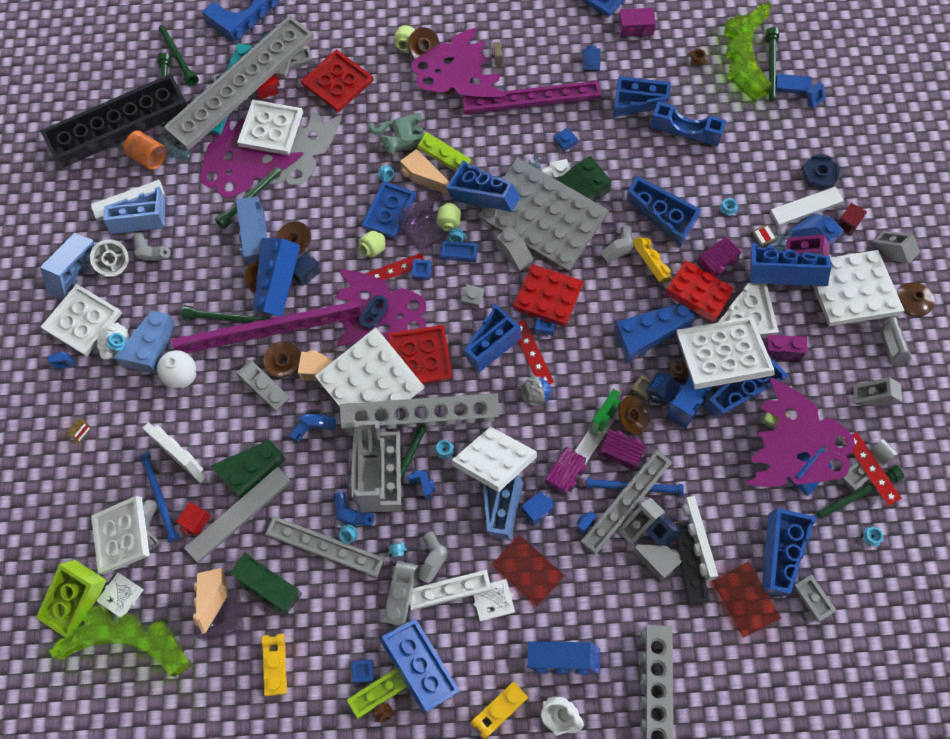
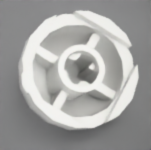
[90,239,129,277]
[157,350,197,389]

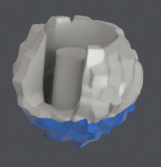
[521,375,552,406]

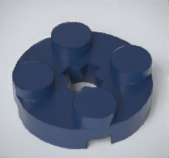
[803,154,841,189]

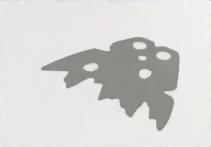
[243,112,342,185]

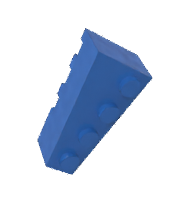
[446,161,521,212]
[627,176,701,247]
[253,238,300,317]
[749,243,831,286]
[614,303,695,364]
[703,357,789,419]
[666,374,714,429]
[761,508,817,598]

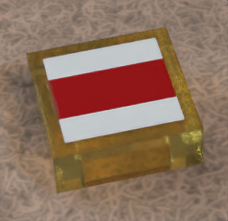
[67,418,92,443]

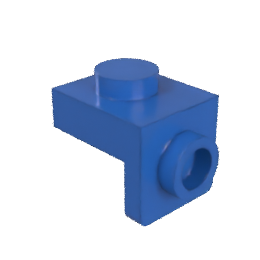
[582,45,601,70]
[407,470,436,500]

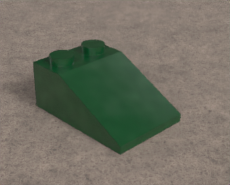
[557,156,611,201]

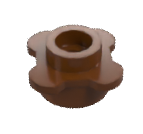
[689,49,707,66]
[668,361,688,380]
[372,703,395,723]

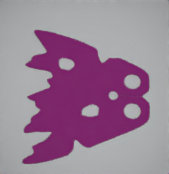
[411,28,506,97]
[200,118,303,198]
[335,269,426,346]
[747,378,855,487]

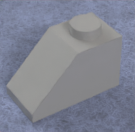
[496,226,534,272]
[872,231,920,264]
[853,377,902,406]
[617,498,665,545]
[633,545,682,582]

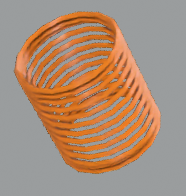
[124,131,166,170]

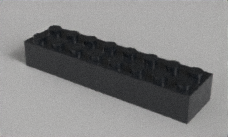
[40,74,188,169]

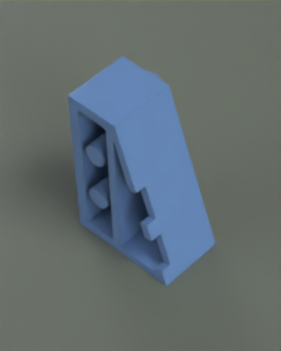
[103,186,166,234]
[236,196,267,265]
[40,233,94,299]
[114,311,175,374]
[483,475,523,541]

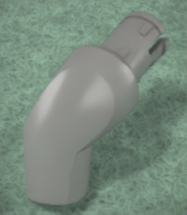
[601,225,634,263]
[132,233,170,261]
[143,500,159,550]
[418,531,447,583]

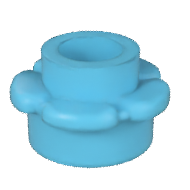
[378,165,394,182]
[720,198,738,216]
[448,228,466,242]
[106,333,126,351]
[434,440,454,459]
[339,524,358,544]
[863,527,883,547]
[387,542,407,557]

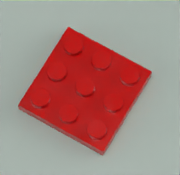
[301,49,374,113]
[664,261,734,323]
[513,264,584,328]
[388,325,453,384]

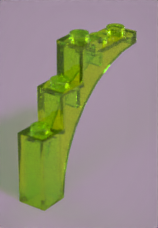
[724,1,773,103]
[49,605,194,678]

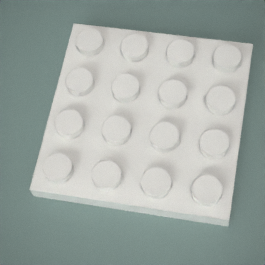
[813,250,904,326]
[676,316,774,389]
[315,328,425,421]

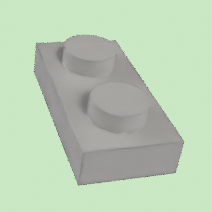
[793,575,837,623]

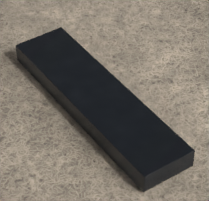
[675,522,710,606]

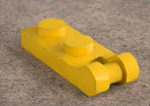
[633,237,673,282]
[262,633,287,697]
[470,682,528,739]

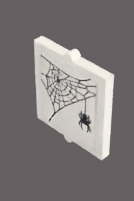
[97,573,144,618]
[474,579,515,622]

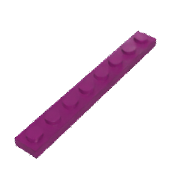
[462,81,601,114]

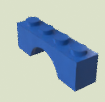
[650,101,726,146]

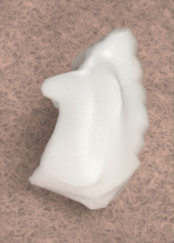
[97,322,130,360]
[541,696,584,736]

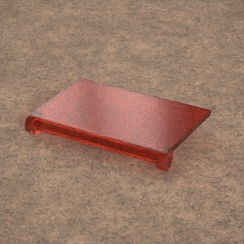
[491,535,565,606]
[712,561,781,638]

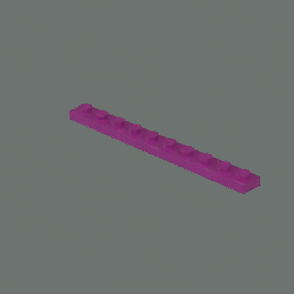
[171,301,362,353]

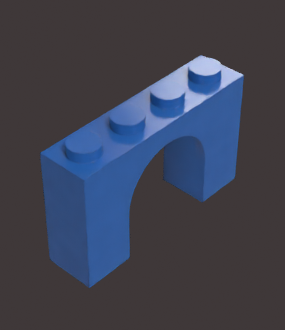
[202,0,280,43]

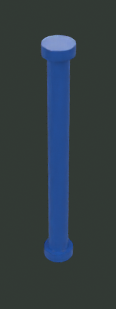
[139,452,180,543]
[586,477,684,496]

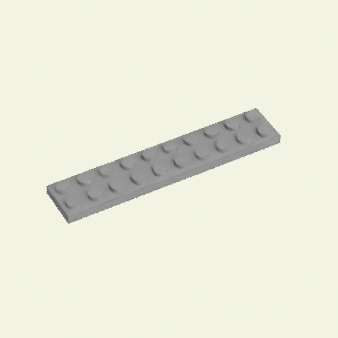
[164,15,314,150]

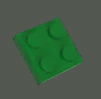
[589,389,620,437]

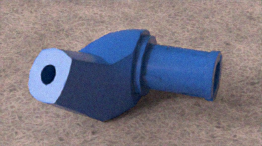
[289,414,336,443]
[333,492,374,526]

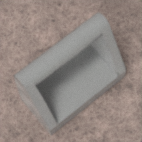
[879,317,912,364]

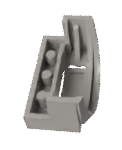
[351,421,401,512]

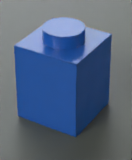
[521,492,554,526]

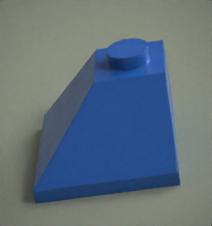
[786,214,844,246]

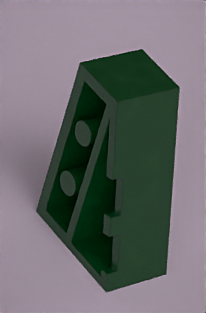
[211,440,286,499]
[230,552,302,614]

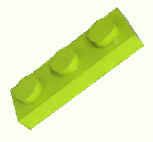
[417,132,472,172]
[347,668,408,719]

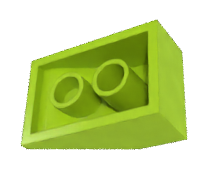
[36,560,106,639]

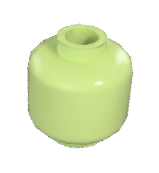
[393,25,414,51]
[437,203,461,231]
[358,231,386,258]

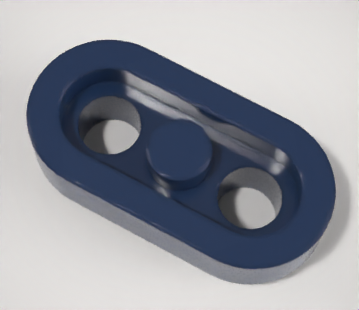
[359,295,389,330]

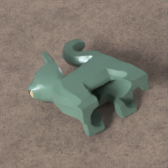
[369,113,424,155]

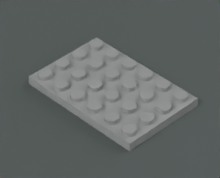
[478,157,609,272]

